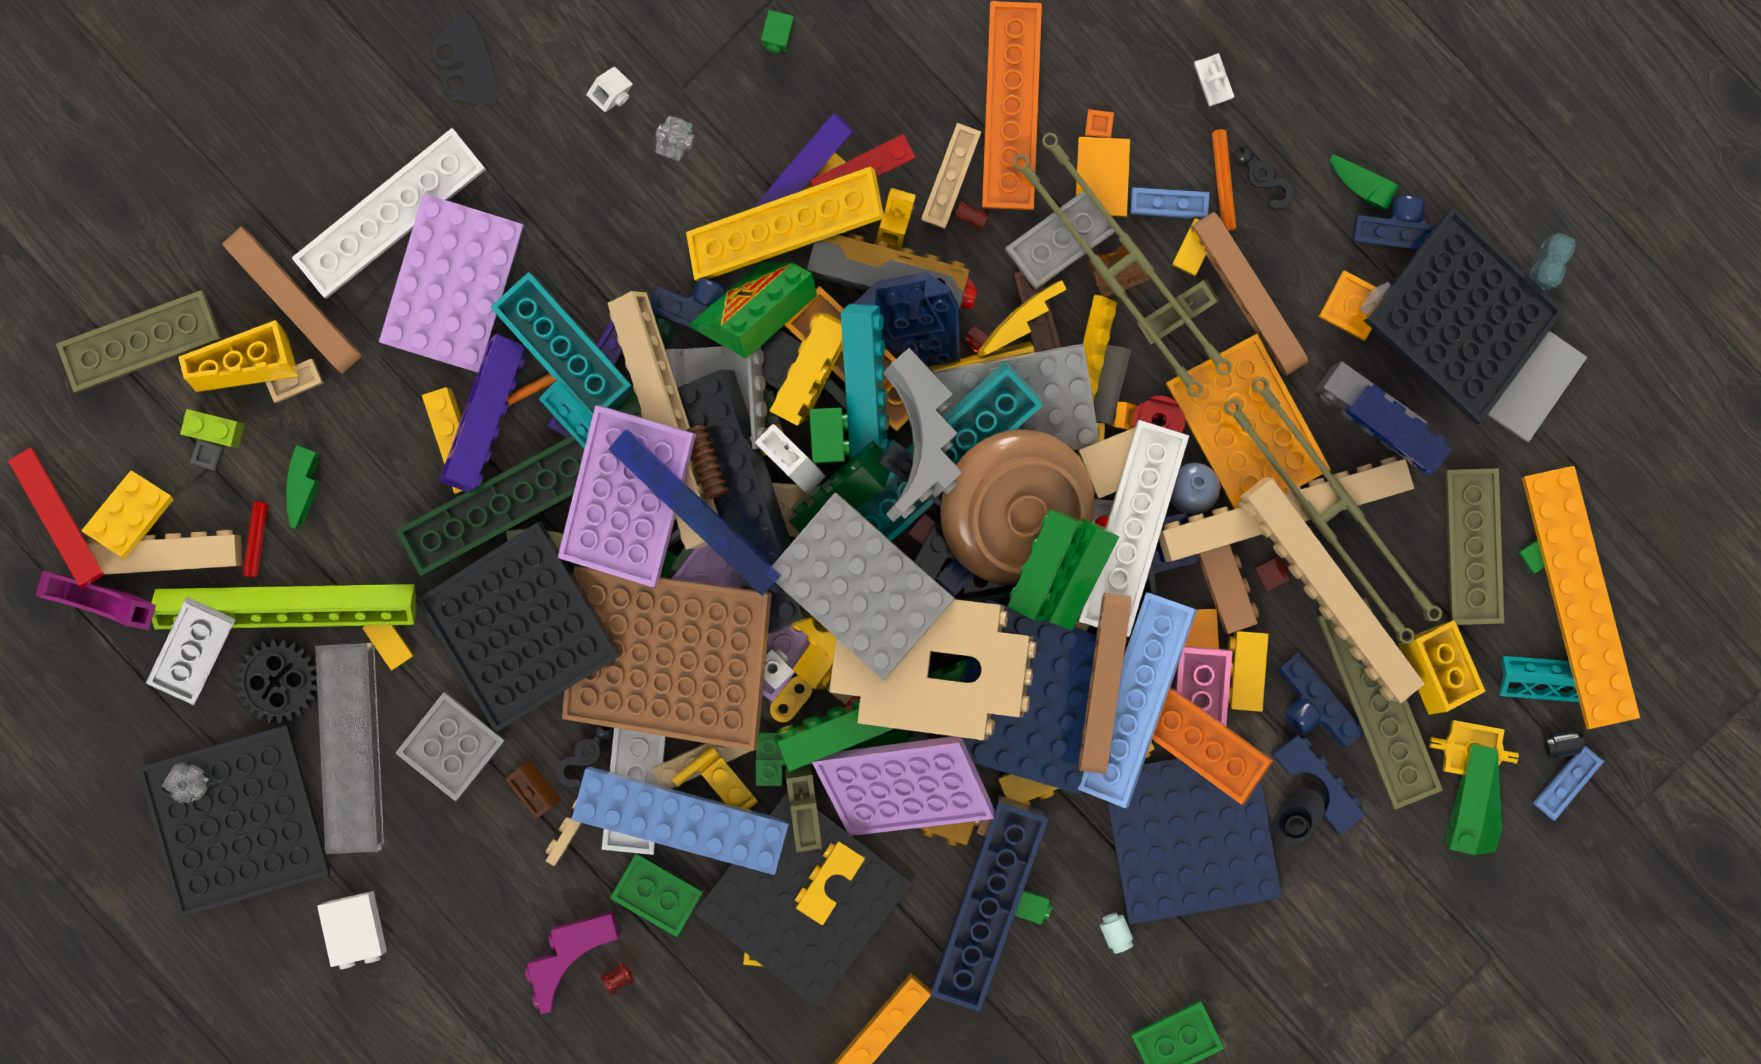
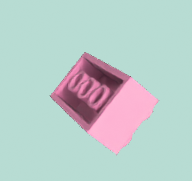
[1173,646,1232,726]

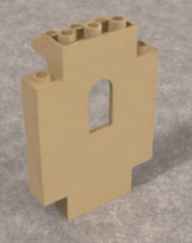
[829,600,1036,740]

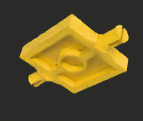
[1429,720,1519,774]

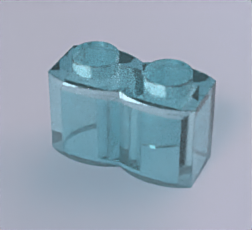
[1530,233,1575,291]

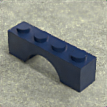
[1271,733,1365,835]

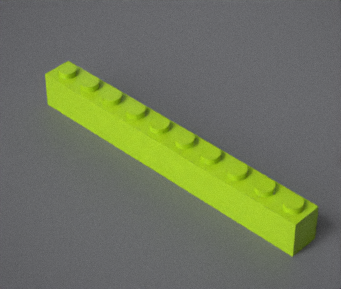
[152,584,418,629]

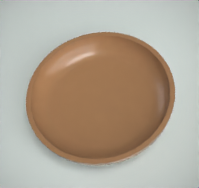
[940,429,1095,585]

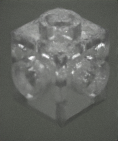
[655,116,695,161]
[161,762,209,804]

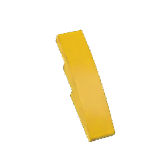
[978,280,1067,357]

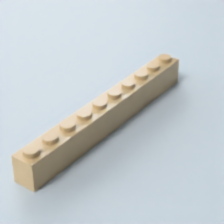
[608,291,725,550]
[1159,456,1414,562]
[1240,477,1425,703]

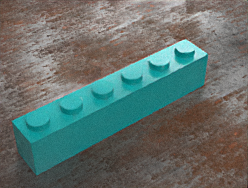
[841,304,891,460]

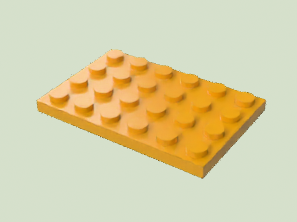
[1165,334,1331,509]

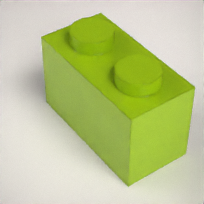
[180,409,245,448]

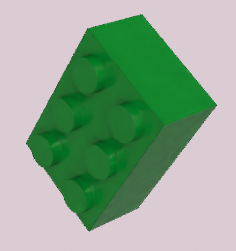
[810,408,850,466]

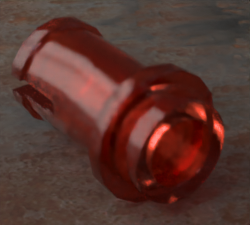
[955,202,989,230]

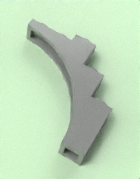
[883,348,962,522]

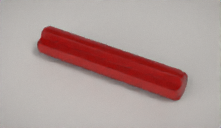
[243,501,268,578]

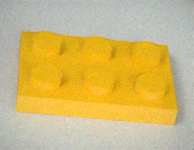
[81,471,174,561]

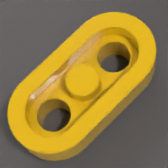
[770,676,812,722]

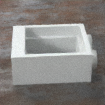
[755,424,826,495]

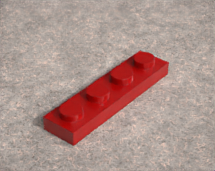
[810,134,915,187]

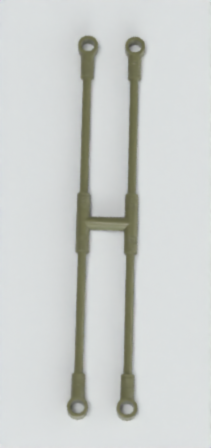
[1013,133,1232,398]
[1224,377,1442,644]

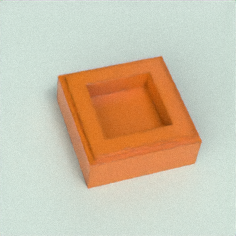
[1085,109,1114,138]

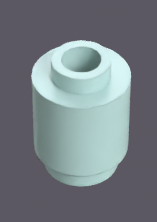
[1100,913,1133,954]

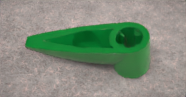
[1329,154,1399,210]

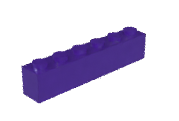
[439,334,526,493]

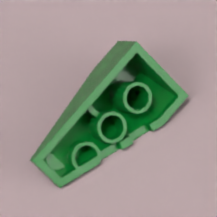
[1444,743,1502,855]

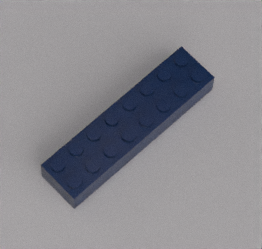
[931,795,1049,1012]

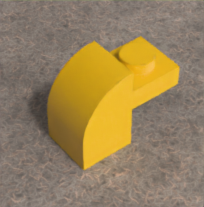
[876,188,916,251]

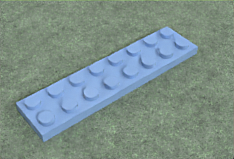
[1078,592,1197,808]

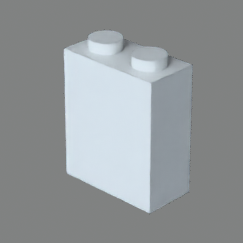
[317,891,387,969]

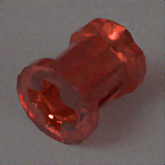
[601,962,635,996]

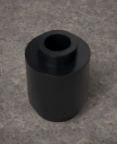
[1543,728,1585,759]

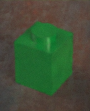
[761,10,794,53]
[1014,888,1052,925]

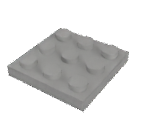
[396,692,505,801]

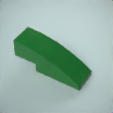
[286,445,321,529]

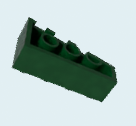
[788,441,891,533]

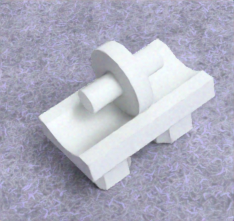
[1194,53,1234,107]

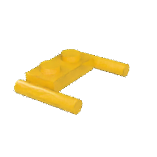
[672,746,758,810]

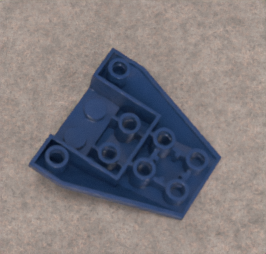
[853,272,960,366]

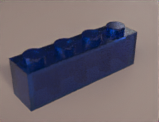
[1344,385,1452,476]

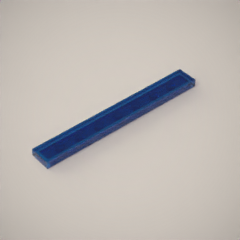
[608,429,782,596]

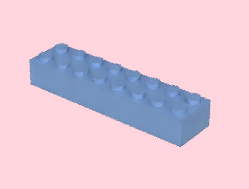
[572,766,789,875]

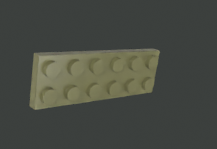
[56,290,222,393]
[1445,468,1504,625]

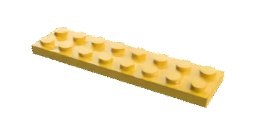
[686,167,884,281]

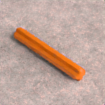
[1212,129,1236,232]

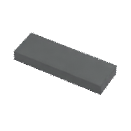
[1093,345,1131,425]

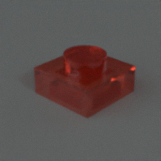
[965,326,989,352]
[1254,557,1290,591]

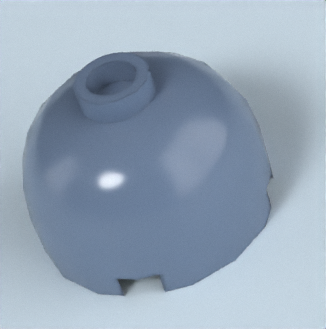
[1170,462,1221,515]

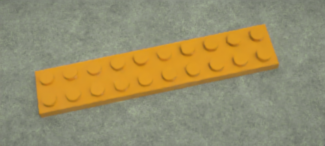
[1522,466,1640,729]

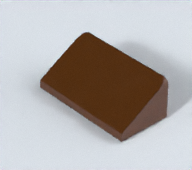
[505,760,561,819]

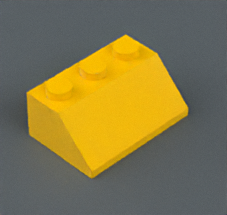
[1398,620,1486,715]

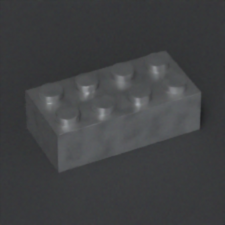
[1314,362,1427,451]

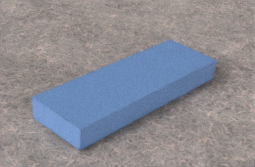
[1130,187,1210,219]
[1533,746,1604,821]

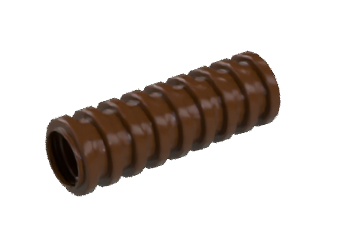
[686,425,728,499]

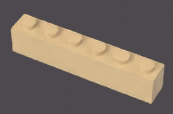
[87,530,243,575]

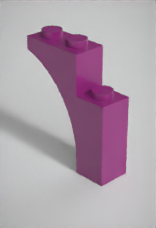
[36,570,156,630]
[525,911,620,1014]

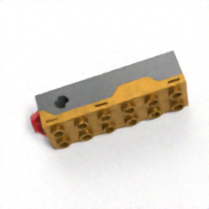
[807,234,977,309]

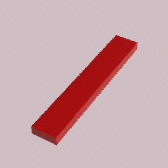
[8,447,105,588]

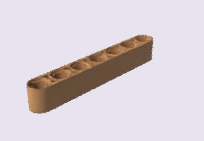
[1191,212,1308,376]
[222,226,362,374]
[1079,593,1131,774]

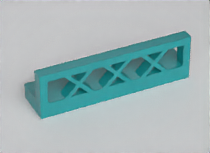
[539,381,592,449]
[1499,656,1579,702]

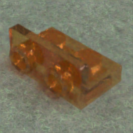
[1088,246,1150,297]

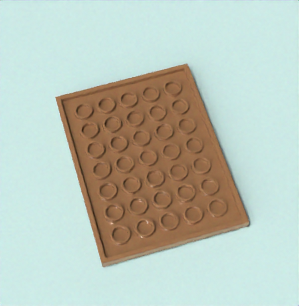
[562,565,772,751]

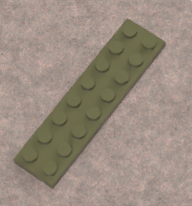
[1317,598,1443,809]

